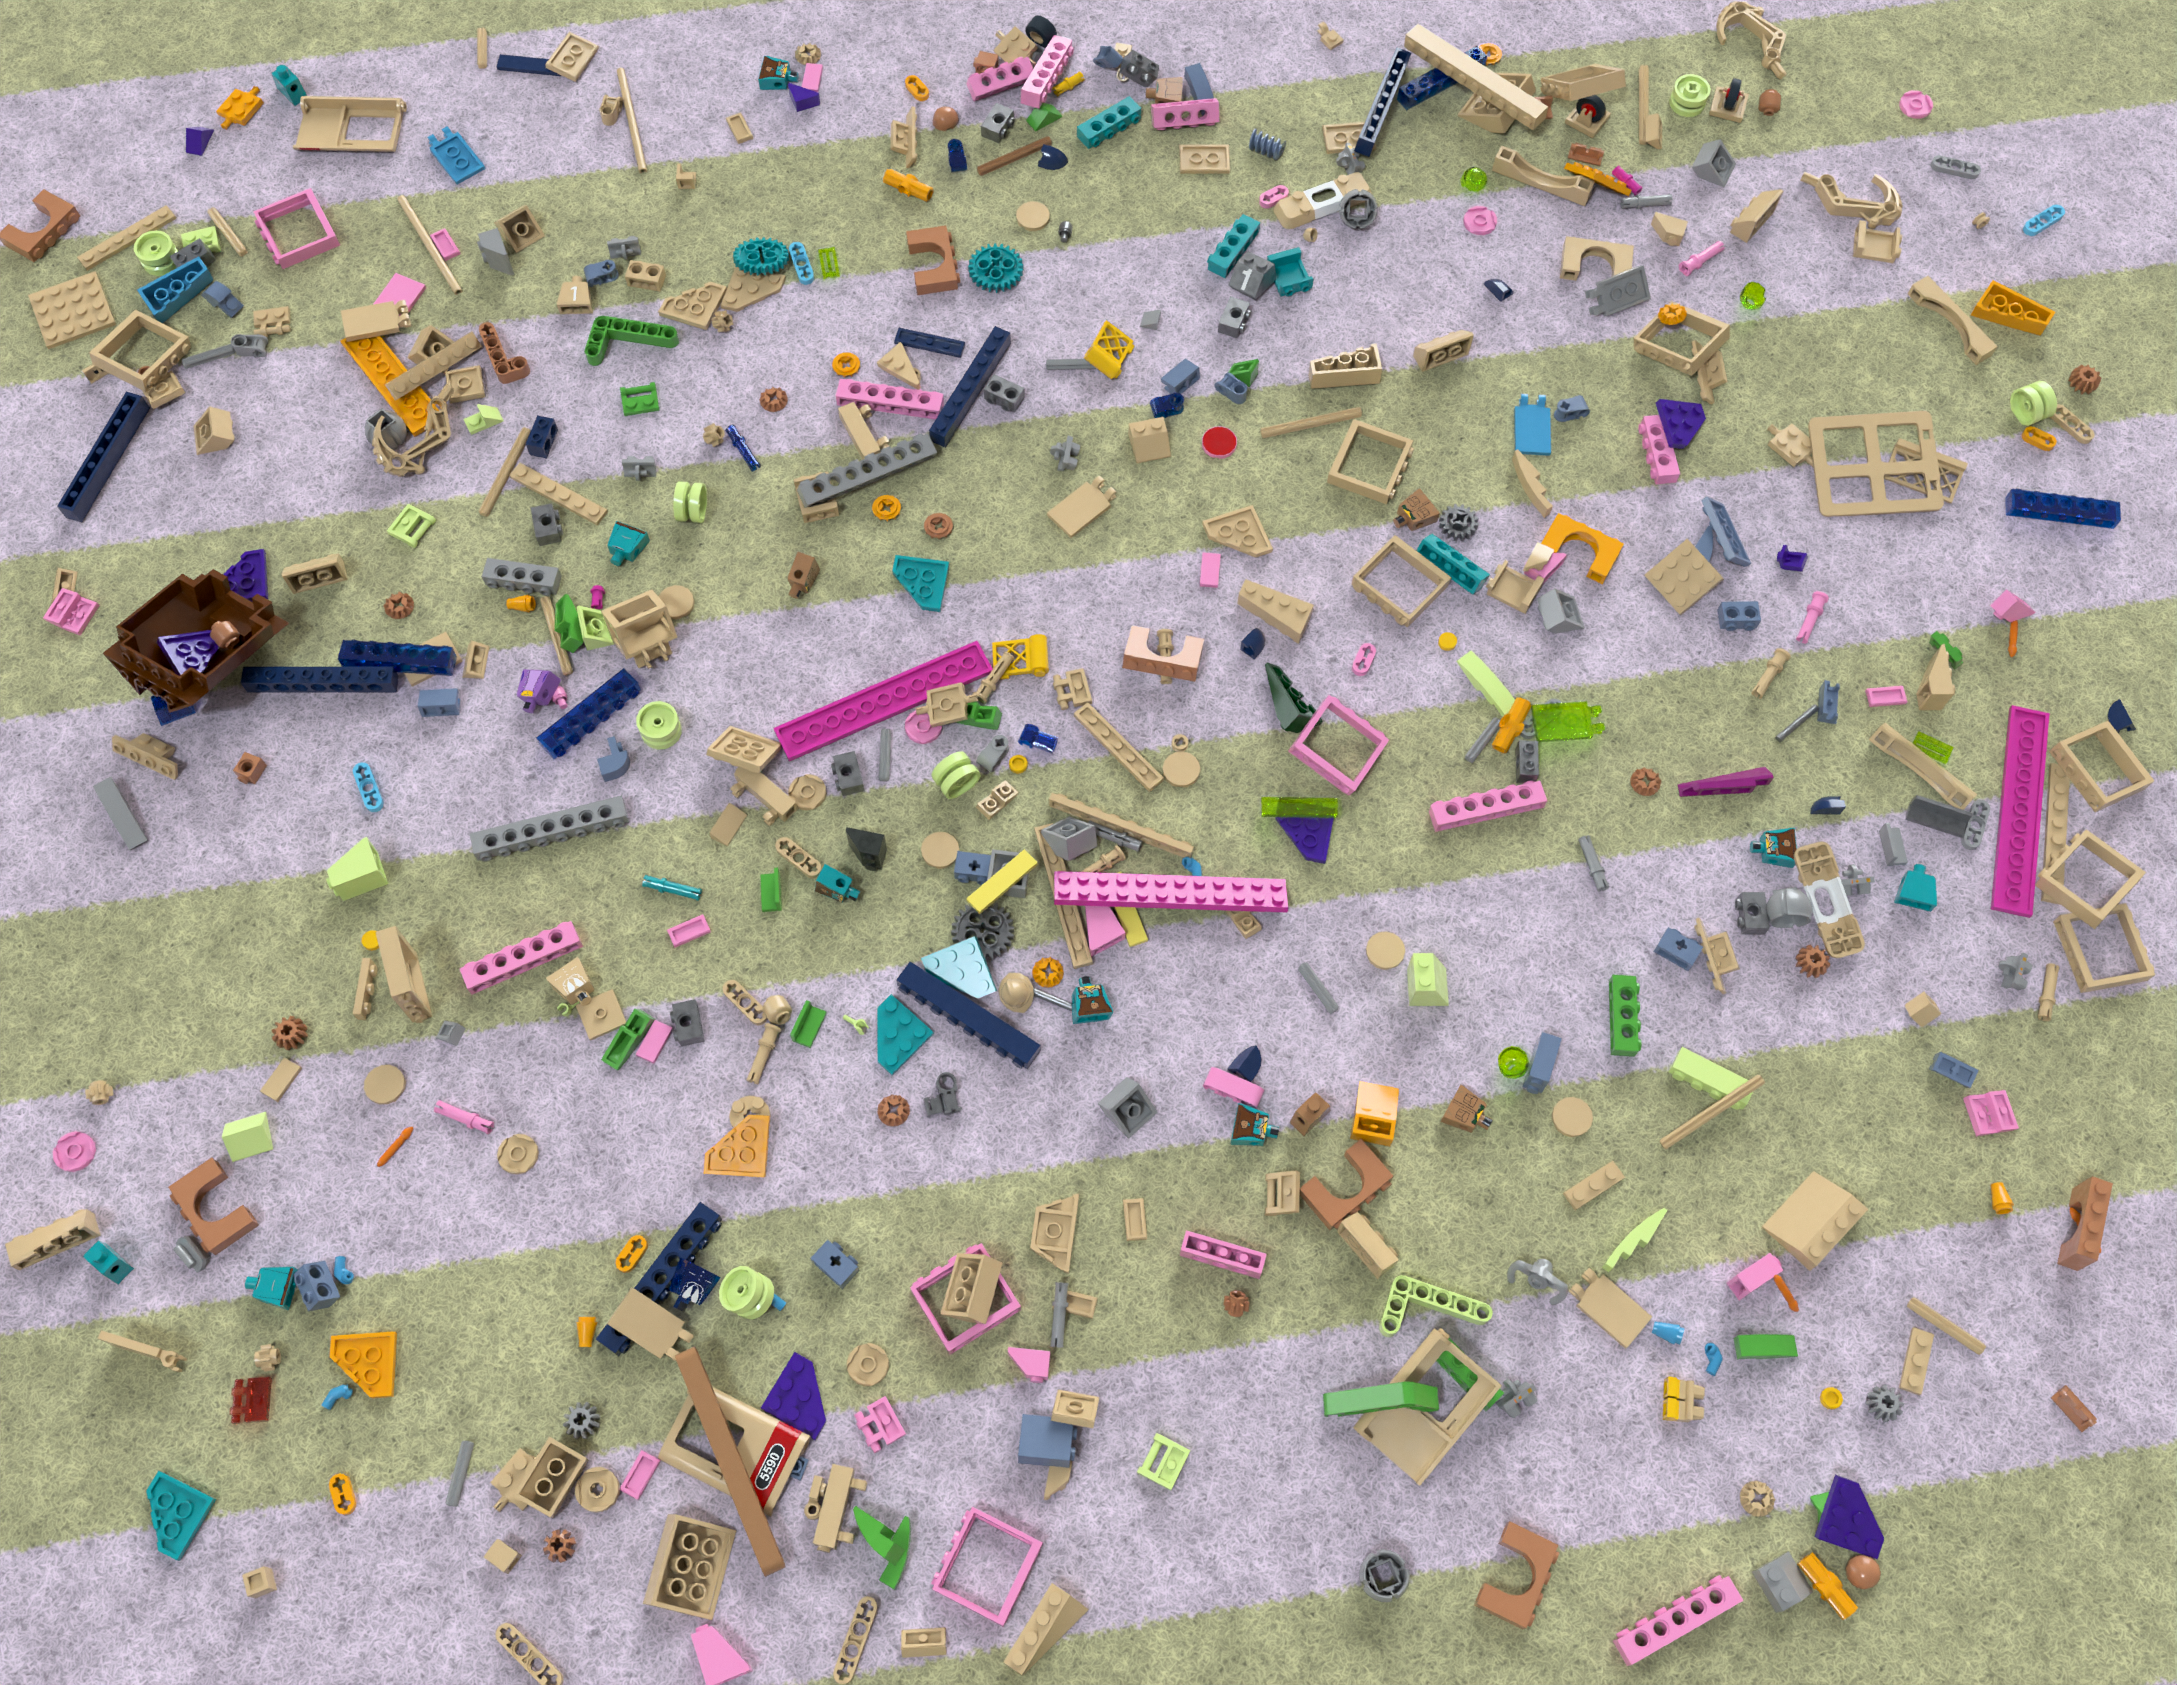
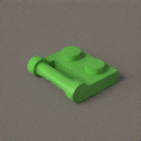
[620,382,660,416]
[1929,631,1963,670]

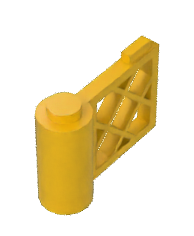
[1083,320,1134,379]
[992,634,1049,680]

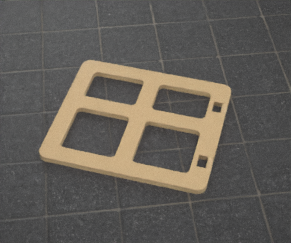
[1808,411,1944,517]

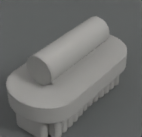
[173,1236,211,1272]

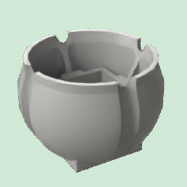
[1339,189,1378,229]
[365,408,407,450]
[1766,887,1813,928]
[1359,1549,1410,1602]

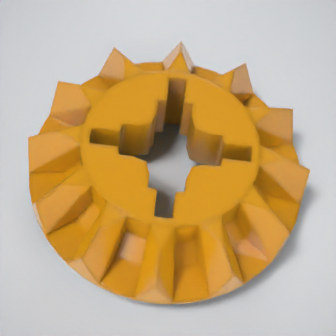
[1476,43,1502,66]
[1658,303,1687,325]
[832,352,860,378]
[872,495,901,522]
[1032,957,1064,988]

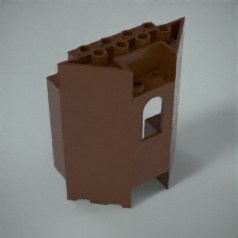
[103,569,289,713]

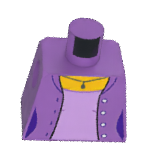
[517,669,561,713]

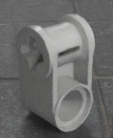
[231,334,268,357]
[976,735,1009,772]

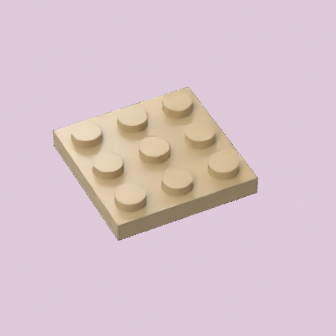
[1645,539,1724,615]
[706,726,782,773]

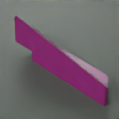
[1677,767,1774,797]

